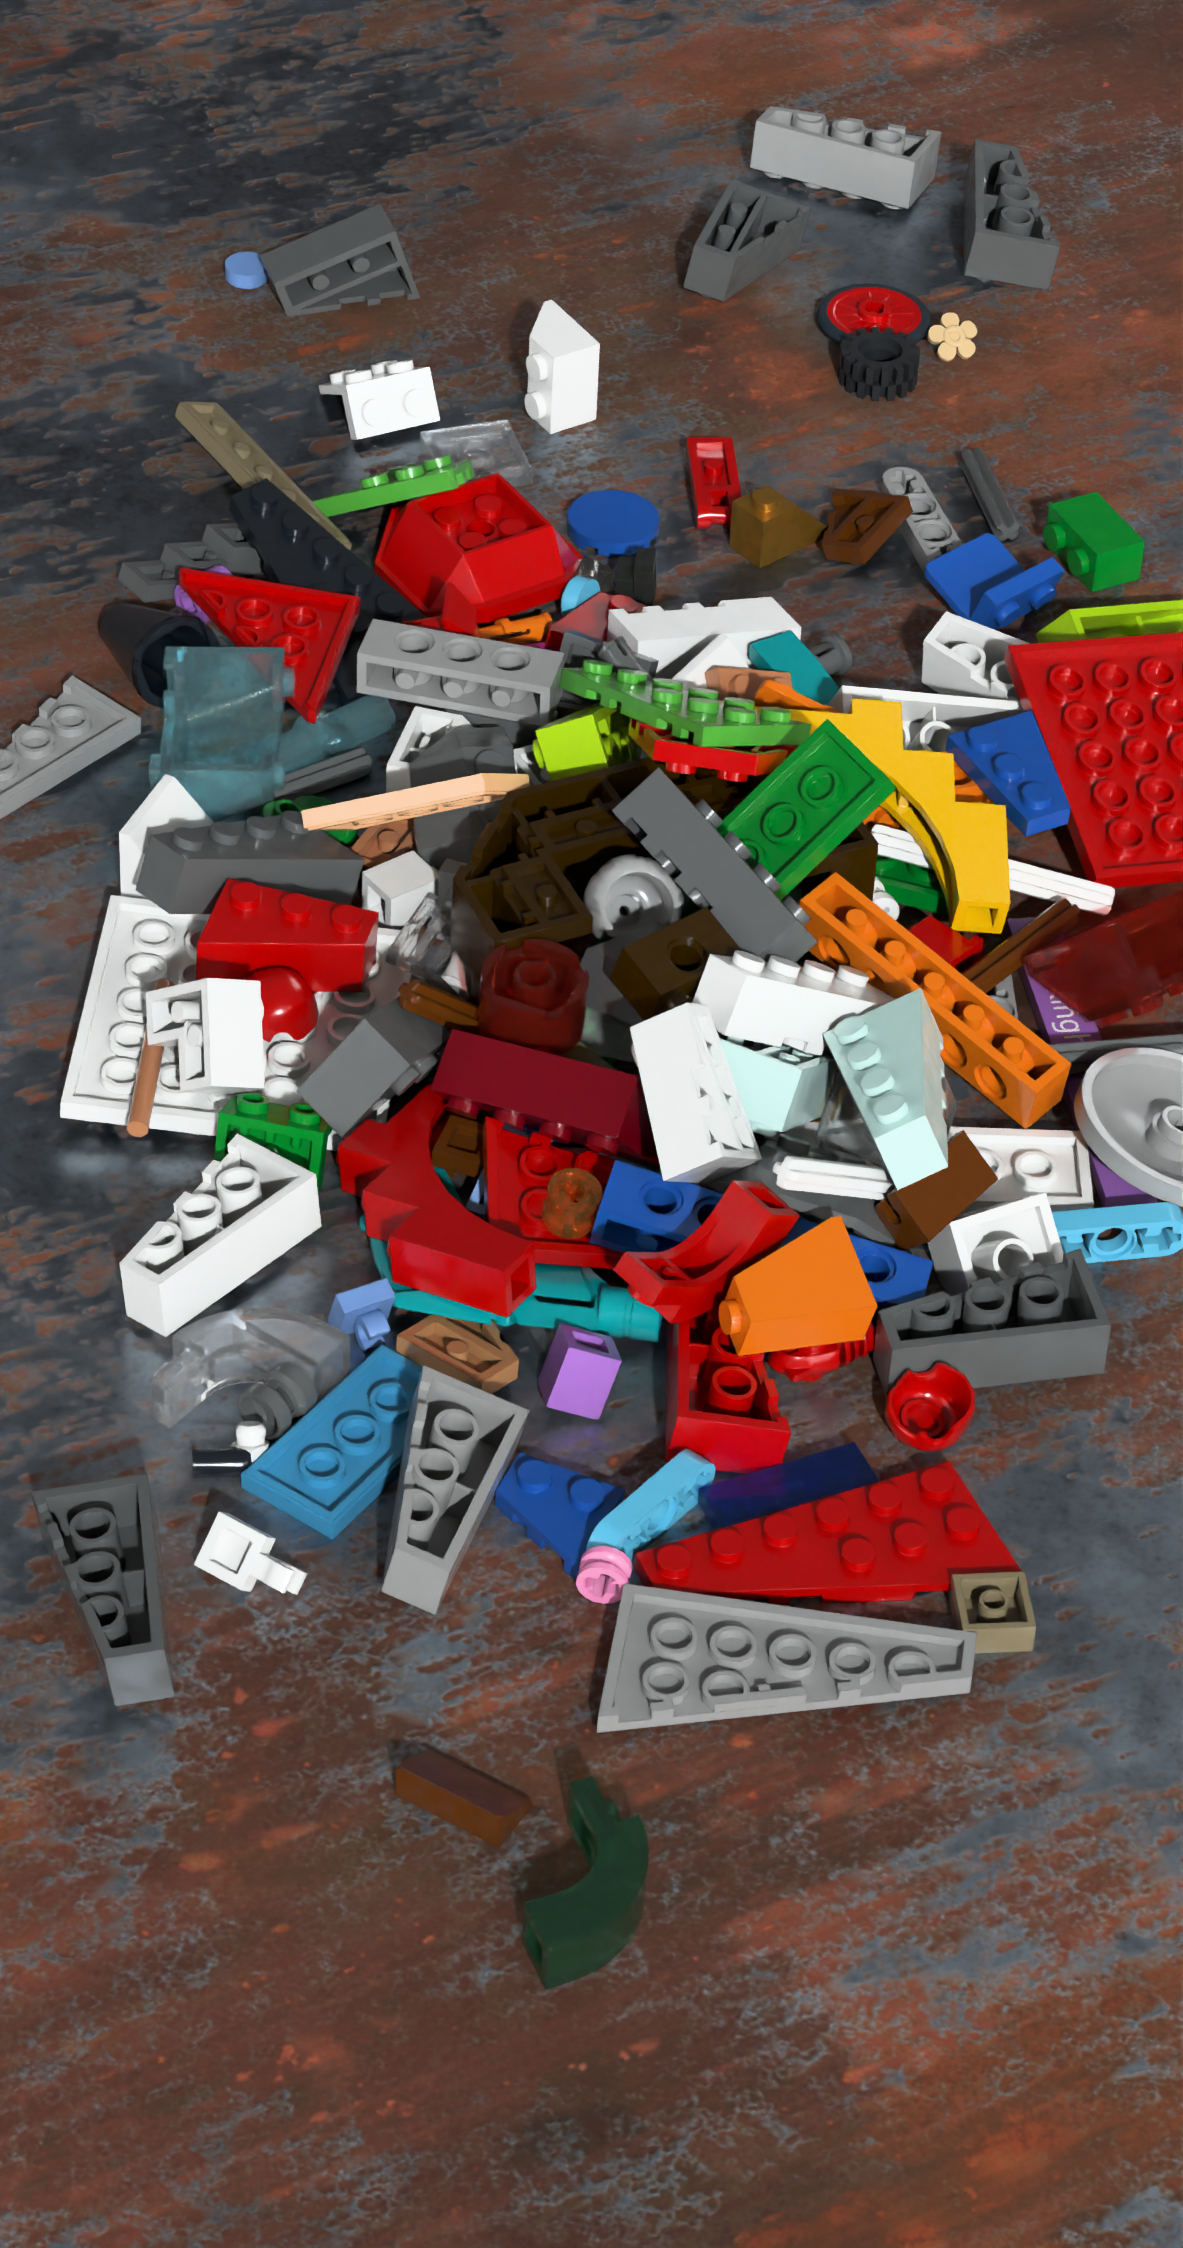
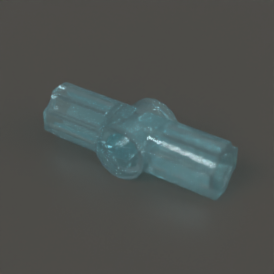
[252,695,396,781]

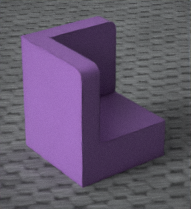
[538,1323,622,1419]

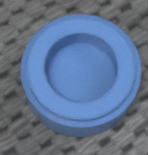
[225,252,269,289]

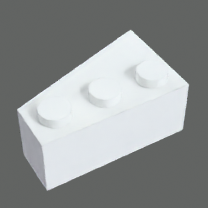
[630,1002,763,1184]

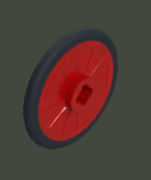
[817,284,931,344]

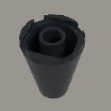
[100,603,221,711]

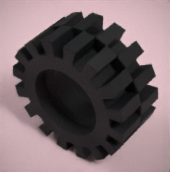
[838,327,920,402]

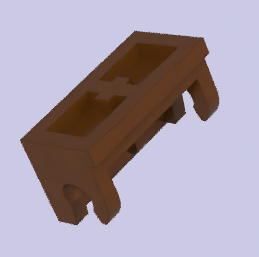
[875,1130,998,1251]

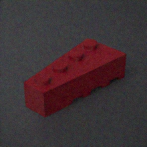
[430,1029,660,1169]

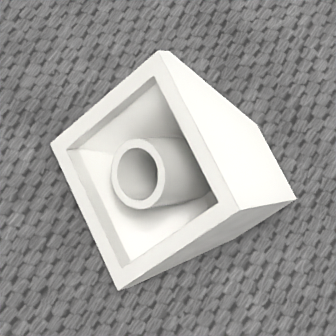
[927,1192,1064,1296]

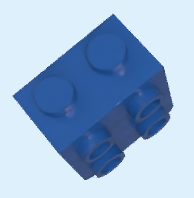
[924,533,1065,630]

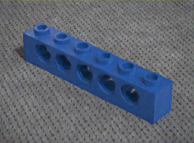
[589,1160,934,1329]

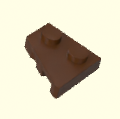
[822,488,913,565]

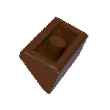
[395,1749,532,1847]

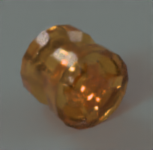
[541,1168,603,1239]

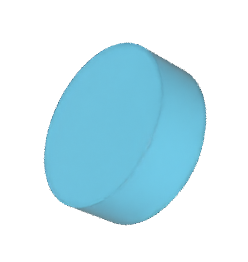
[561,575,600,617]

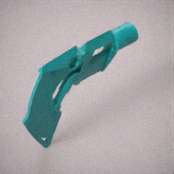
[359,1167,663,1342]

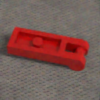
[686,437,742,529]

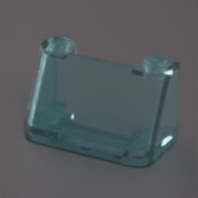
[149,646,295,822]

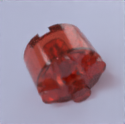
[478,939,589,1056]

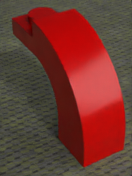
[613,1181,800,1323]

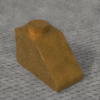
[729,485,828,569]

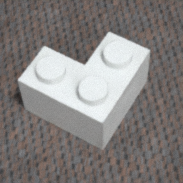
[146,978,266,1095]

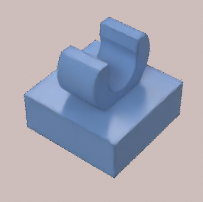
[327,1278,396,1353]

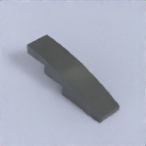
[118,523,264,602]

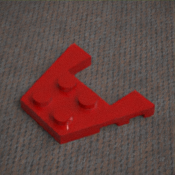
[628,717,800,782]

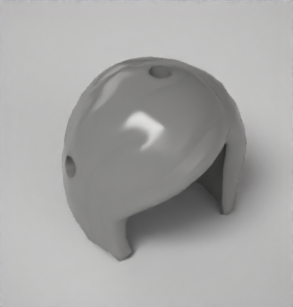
[583,854,684,940]

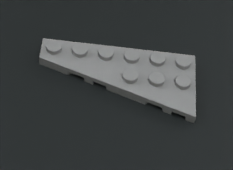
[597,1583,977,1733]

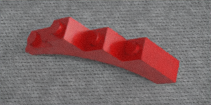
[336,1081,536,1318]

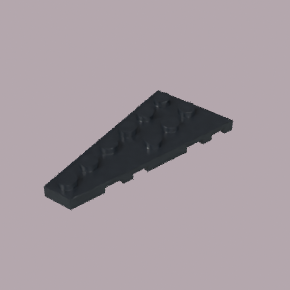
[229,478,427,713]

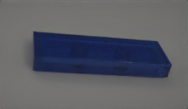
[698,1442,880,1530]

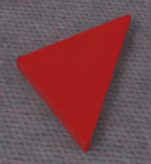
[179,568,361,724]

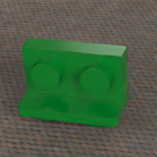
[214,1093,333,1191]

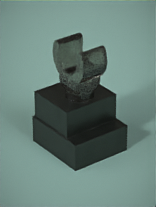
[578,548,657,607]

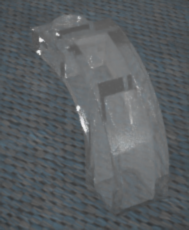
[151,1307,350,1428]

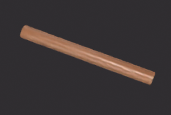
[127,979,174,1137]

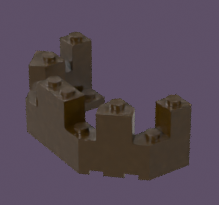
[451,757,879,1032]

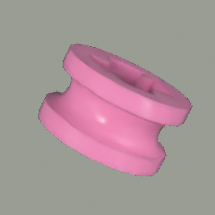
[576,1546,633,1604]

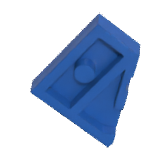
[495,1452,625,1579]

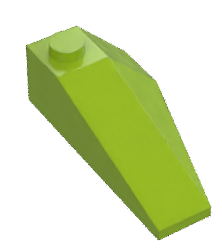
[1036,600,1183,643]
[533,702,642,781]

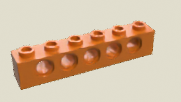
[799,872,1071,1129]

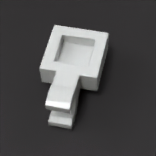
[194,1512,307,1595]

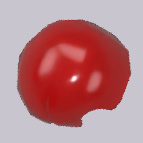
[244,968,319,1042]
[885,1362,975,1452]

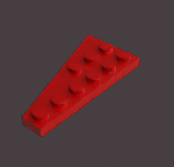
[483,1116,624,1269]

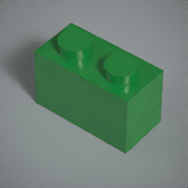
[1043,491,1145,592]

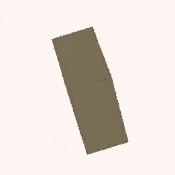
[949,1571,1036,1654]

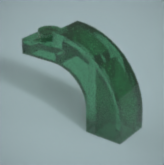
[522,1776,649,1990]

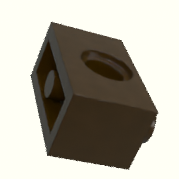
[610,907,742,1021]

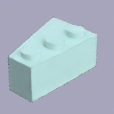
[720,1036,838,1136]

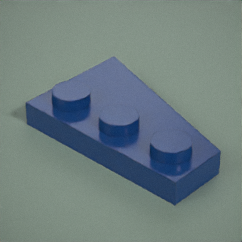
[946,710,1071,837]

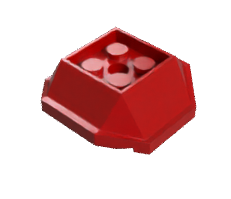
[374,473,584,624]

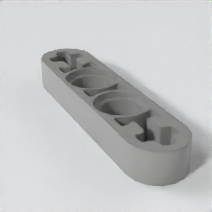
[881,467,963,573]

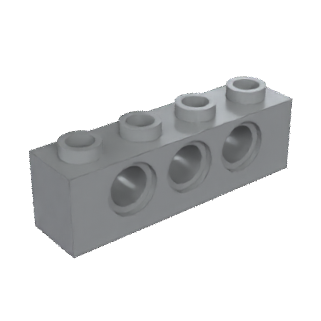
[357,619,565,726]

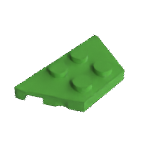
[312,454,475,517]

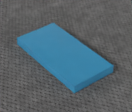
[241,1344,423,1540]

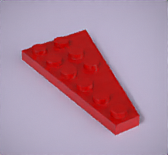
[634,1461,1028,1605]

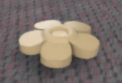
[927,312,977,362]

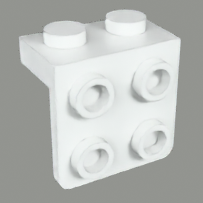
[318,360,440,440]

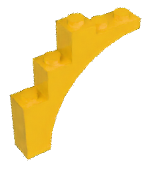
[754,698,1010,934]

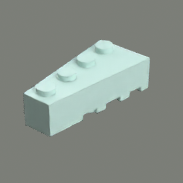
[822,988,948,1190]

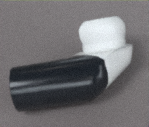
[192,1421,270,1478]

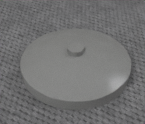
[1074,1047,1183,1207]

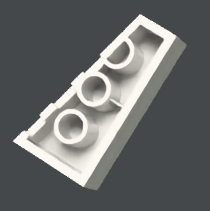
[922,611,1030,702]

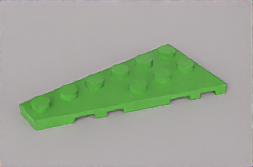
[560,660,811,747]

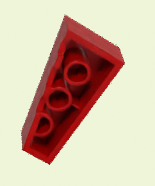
[665,1304,791,1479]

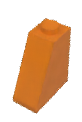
[719,1216,877,1356]

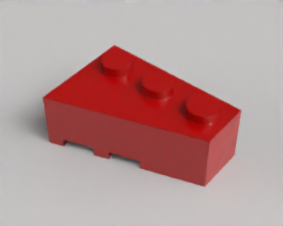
[196,878,379,992]

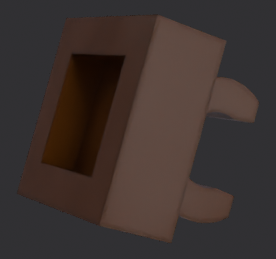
[432,1115,484,1184]

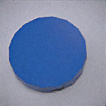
[567,490,659,557]

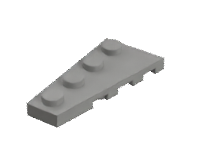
[0,675,141,819]

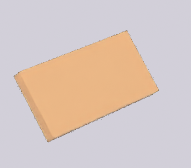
[301,773,530,831]

